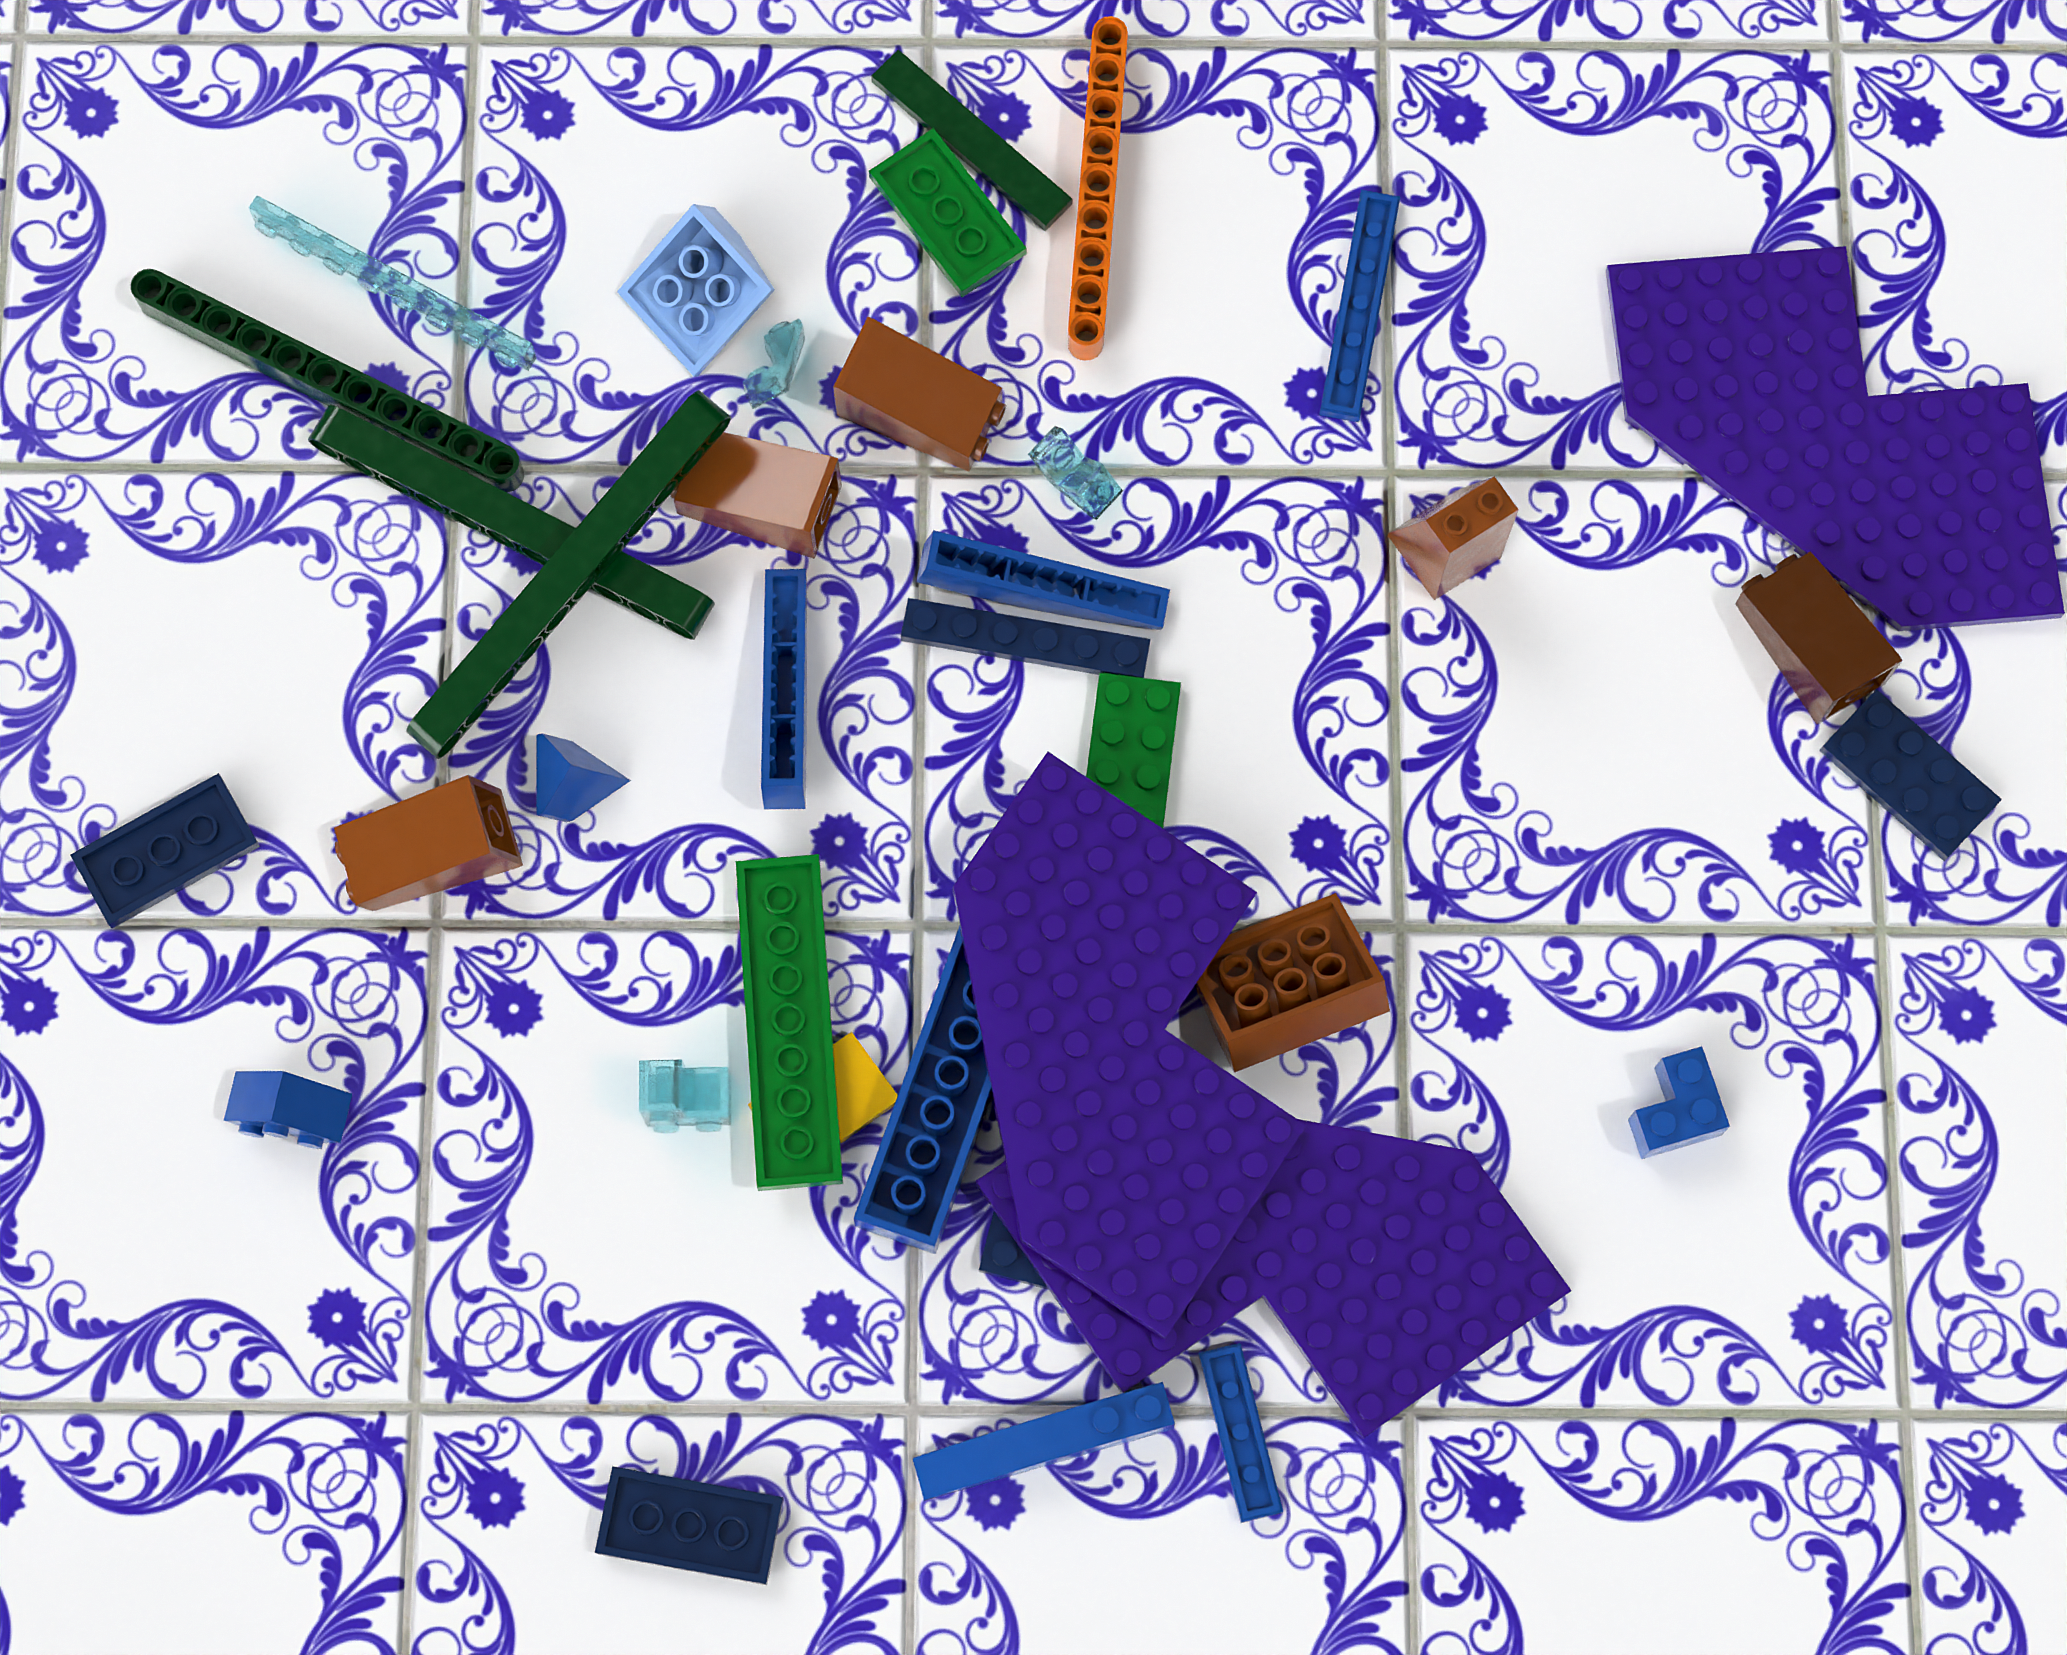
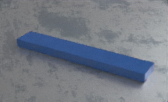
[1319,190,1400,423]

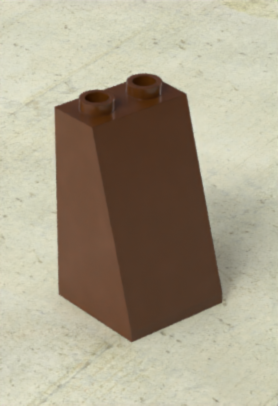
[1735,551,1903,725]

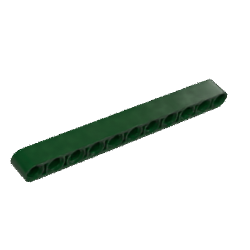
[130,269,524,492]
[406,390,731,759]
[308,405,715,640]

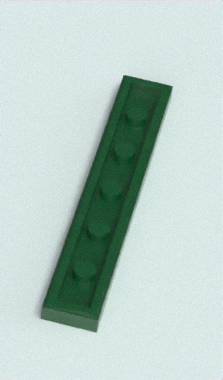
[871,49,1073,231]

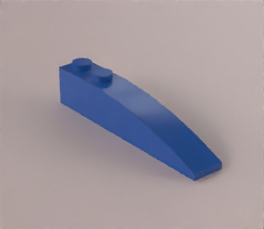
[916,530,1170,630]
[761,569,807,810]
[912,1382,1175,1501]

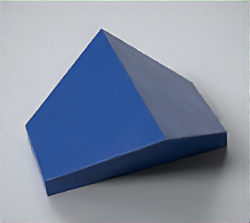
[536,733,631,822]

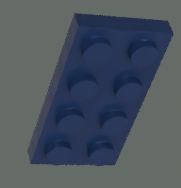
[1819,689,2002,861]
[70,773,260,928]
[595,1466,784,1585]

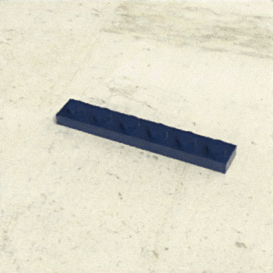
[901,598,1151,678]

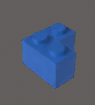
[1628,1046,1730,1159]
[223,1071,352,1149]

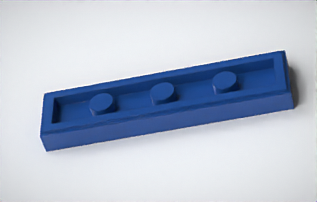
[1198,1343,1283,1524]

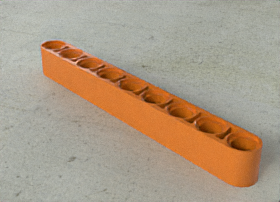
[1068,16,1128,361]

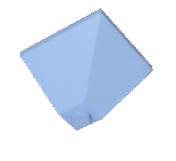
[617,204,775,377]

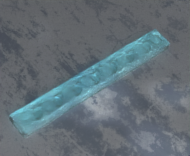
[248,195,537,371]

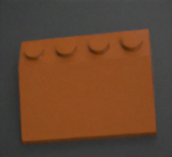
[1195,893,1390,1073]

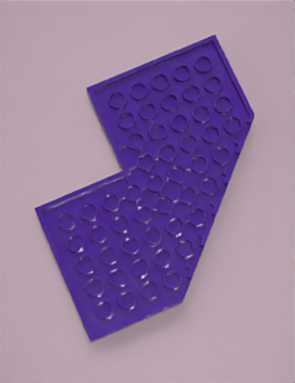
[1605,246,2065,631]
[952,751,1307,1340]
[975,1119,1572,1439]

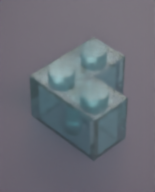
[639,1059,731,1133]

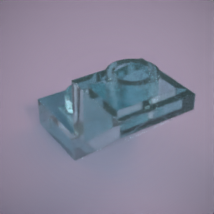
[743,318,805,409]
[1028,426,1123,520]

